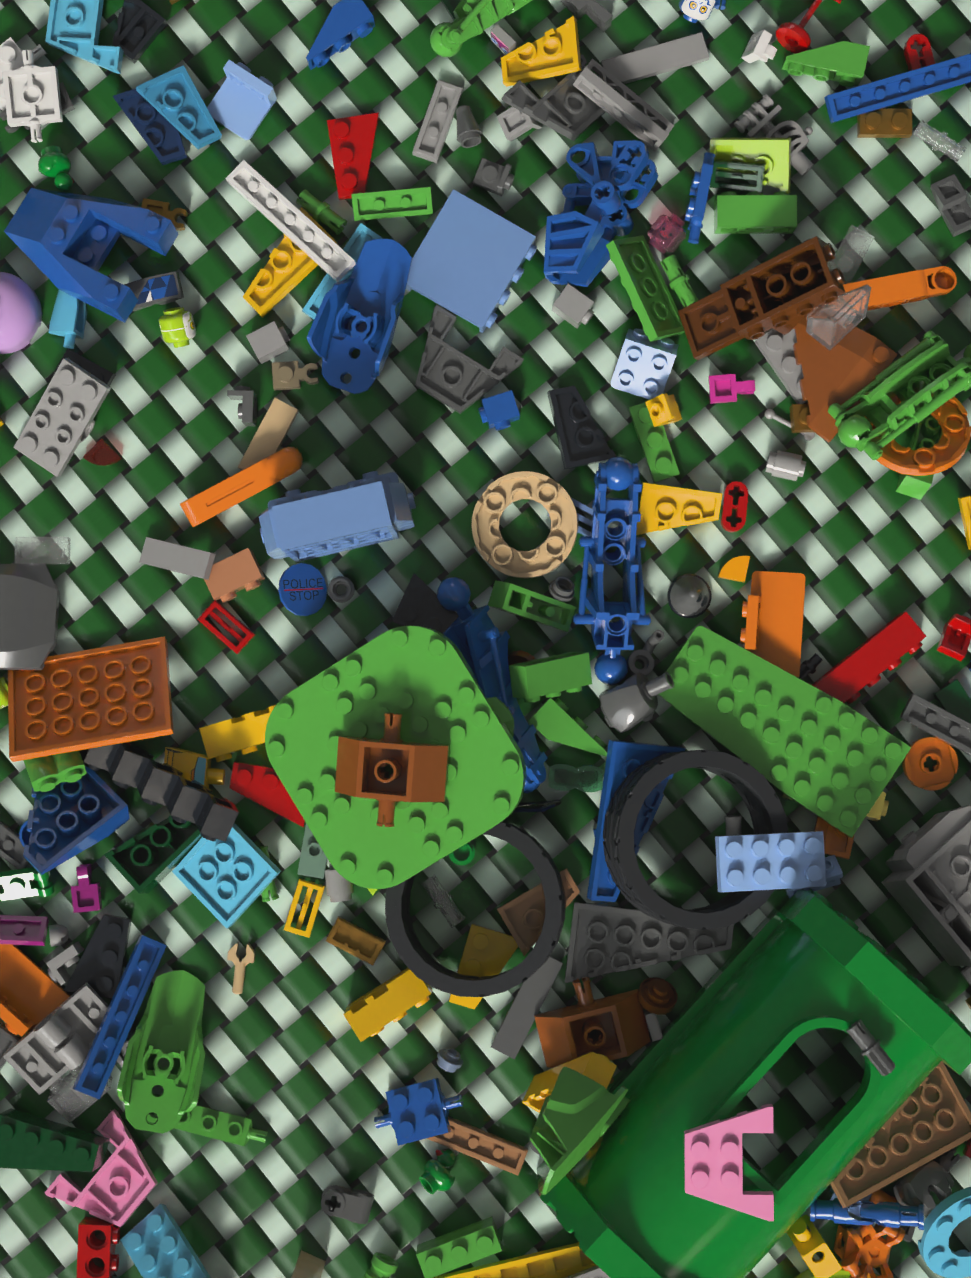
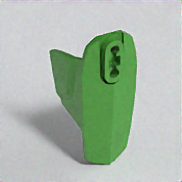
[117,970,205,1134]

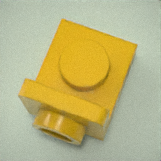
[645,393,682,427]

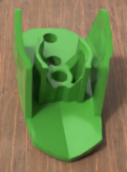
[530,1067,630,1195]

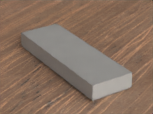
[412,79,463,163]
[139,537,216,580]

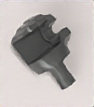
[599,672,675,734]
[893,1149,961,1215]

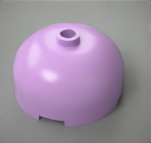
[0,272,42,354]

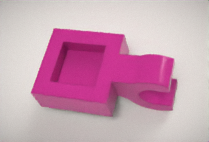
[708,374,755,404]

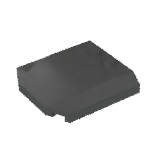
[0,564,60,670]

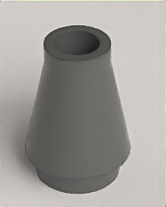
[455,105,482,148]

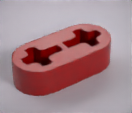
[904,34,935,71]
[720,481,748,532]

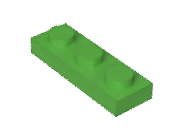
[351,187,433,221]
[628,402,680,484]

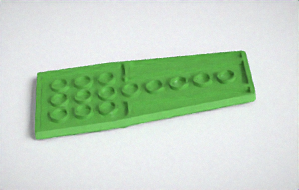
[658,626,911,838]

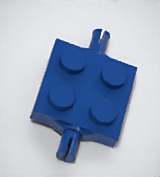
[684,152,715,244]
[374,1078,463,1146]

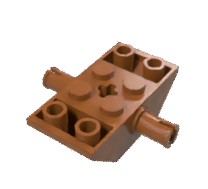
[335,713,449,827]
[534,977,651,1084]

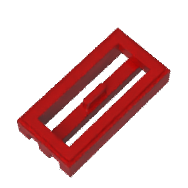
[197,600,255,654]

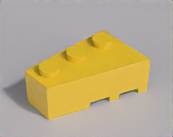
[343,967,432,1042]

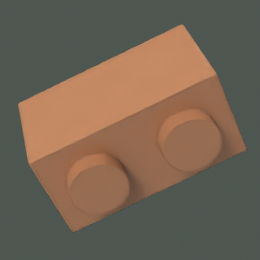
[204,548,265,603]

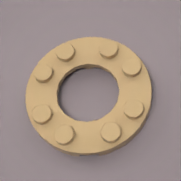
[472,471,578,578]

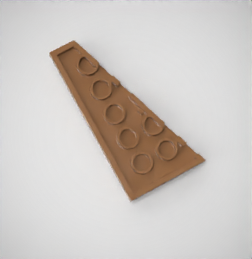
[830,1061,971,1208]

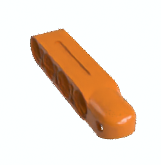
[828,266,957,317]
[180,447,303,527]

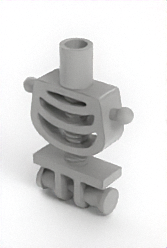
[734,94,814,176]

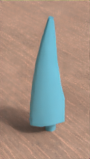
[49,290,87,349]

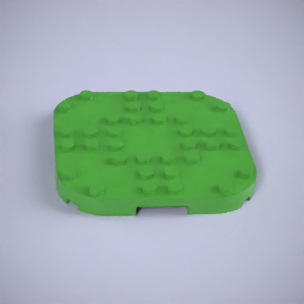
[265,626,527,889]

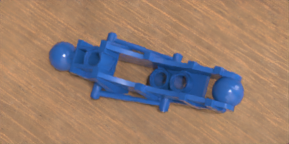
[573,456,651,685]
[437,577,547,793]

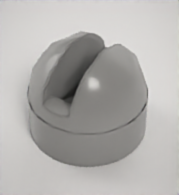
[49,924,69,947]

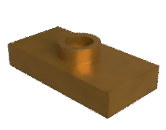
[326,916,386,966]

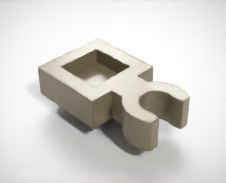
[272,361,319,391]

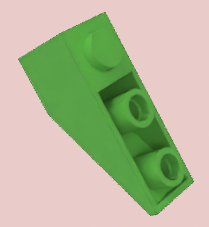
[782,41,870,87]
[895,415,942,500]
[528,698,607,757]

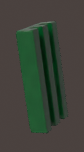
[710,159,766,193]

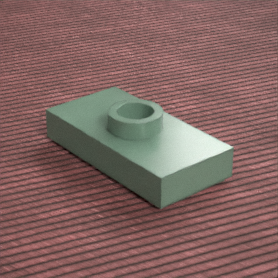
[297,824,328,879]

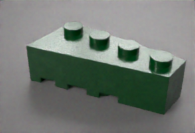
[104,815,202,894]
[0,1108,110,1172]

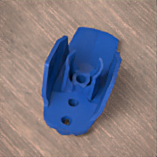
[307,239,412,394]

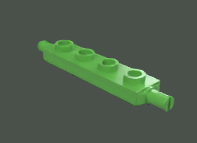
[147,1094,268,1146]

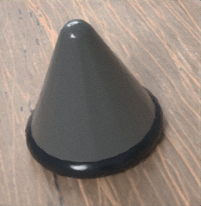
[667,574,712,618]

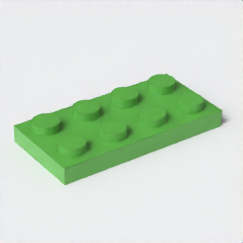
[606,235,685,342]

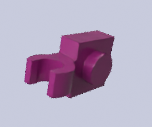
[71,864,102,913]

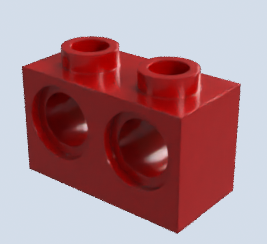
[77,1217,120,1278]

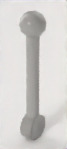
[765,409,815,441]

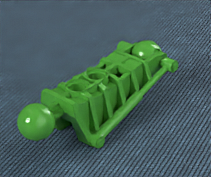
[430,0,532,57]
[828,331,971,460]

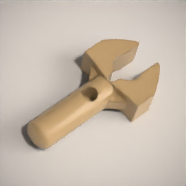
[227,942,256,994]

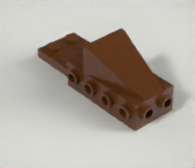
[678,236,845,360]

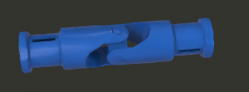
[810,1198,924,1230]

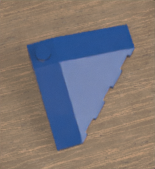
[23,763,130,875]

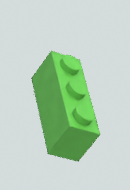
[714,191,797,234]
[509,651,592,703]
[416,1216,502,1278]

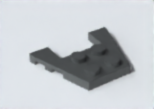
[502,55,605,141]
[415,305,524,414]

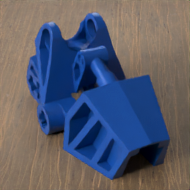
[544,140,658,287]

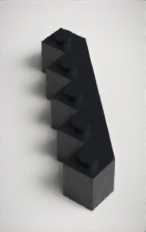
[81,743,239,842]

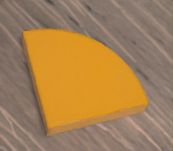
[718,556,750,583]

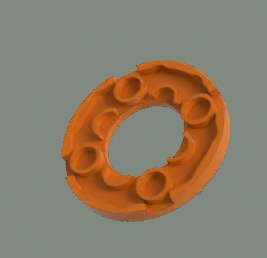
[864,396,971,476]

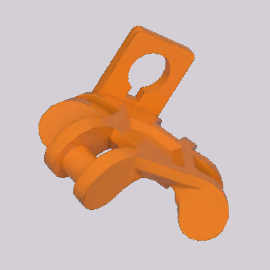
[834,1223,905,1278]

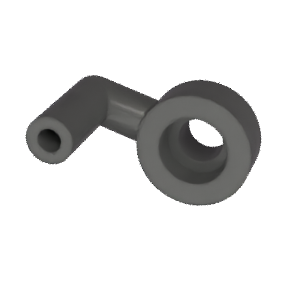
[626,630,664,676]

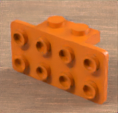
[740,571,806,678]
[0,944,71,1037]

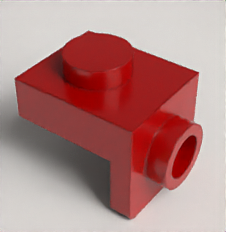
[937,614,971,661]

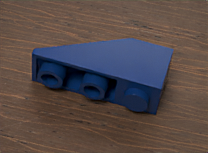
[306,0,375,70]

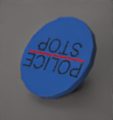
[278,563,327,616]

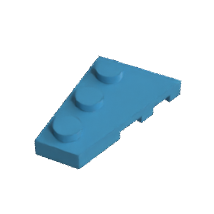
[136,65,222,149]

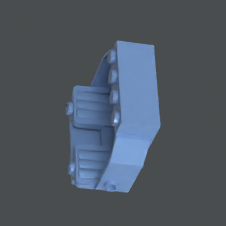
[259,471,416,562]

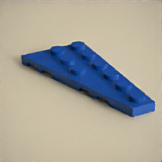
[587,740,686,902]

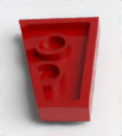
[327,112,379,200]
[229,762,305,827]

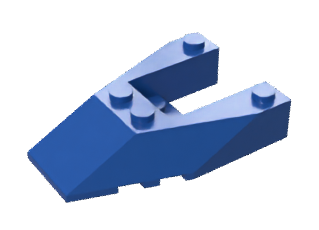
[4,188,179,323]

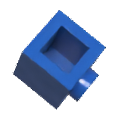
[478,390,520,431]

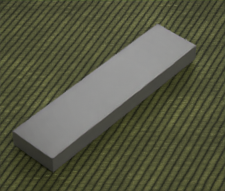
[601,32,709,84]

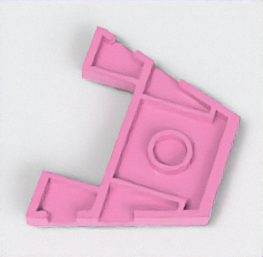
[684,1104,774,1221]
[45,1109,158,1227]

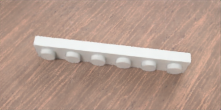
[225,160,356,282]

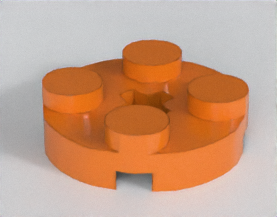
[902,737,958,791]

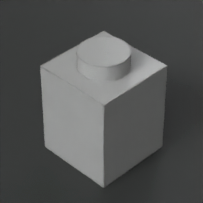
[552,284,594,329]
[246,321,290,364]

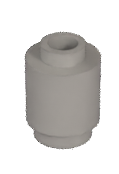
[765,450,806,481]
[324,864,354,902]

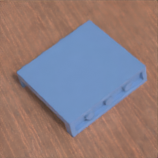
[406,189,537,333]

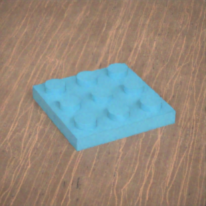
[172,823,281,929]

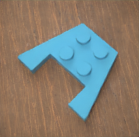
[45,0,124,74]

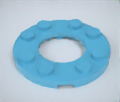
[918,1187,971,1278]

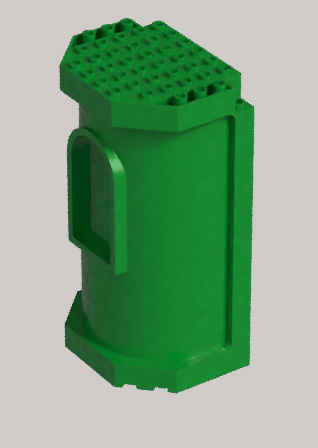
[537,888,971,1278]

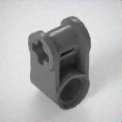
[321,1185,374,1224]

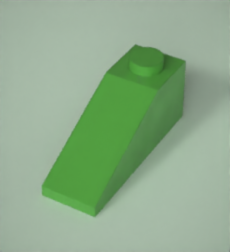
[488,580,576,632]

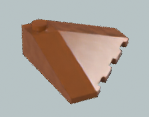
[793,306,897,443]

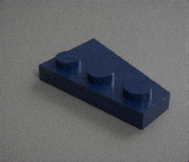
[113,89,188,165]

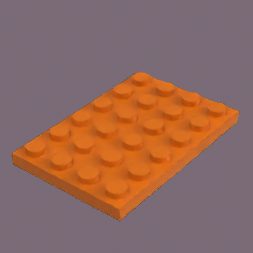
[8,636,174,762]

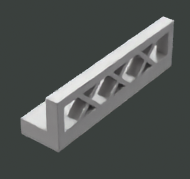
[573,59,674,151]

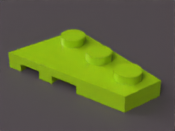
[710,138,791,194]

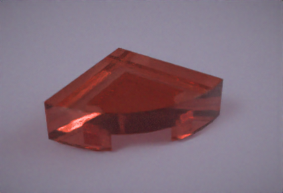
[83,438,122,466]

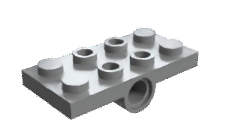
[13,358,111,477]
[3,982,109,1095]

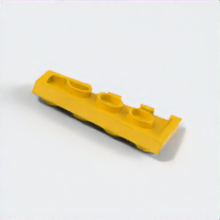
[243,207,339,318]

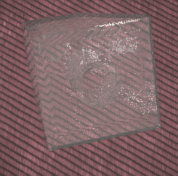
[806,285,871,350]

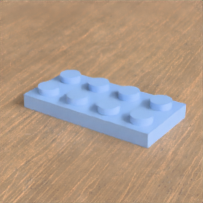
[715,831,826,892]

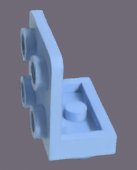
[207,60,277,140]
[611,329,679,400]

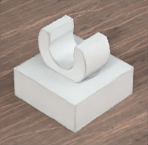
[741,30,777,63]

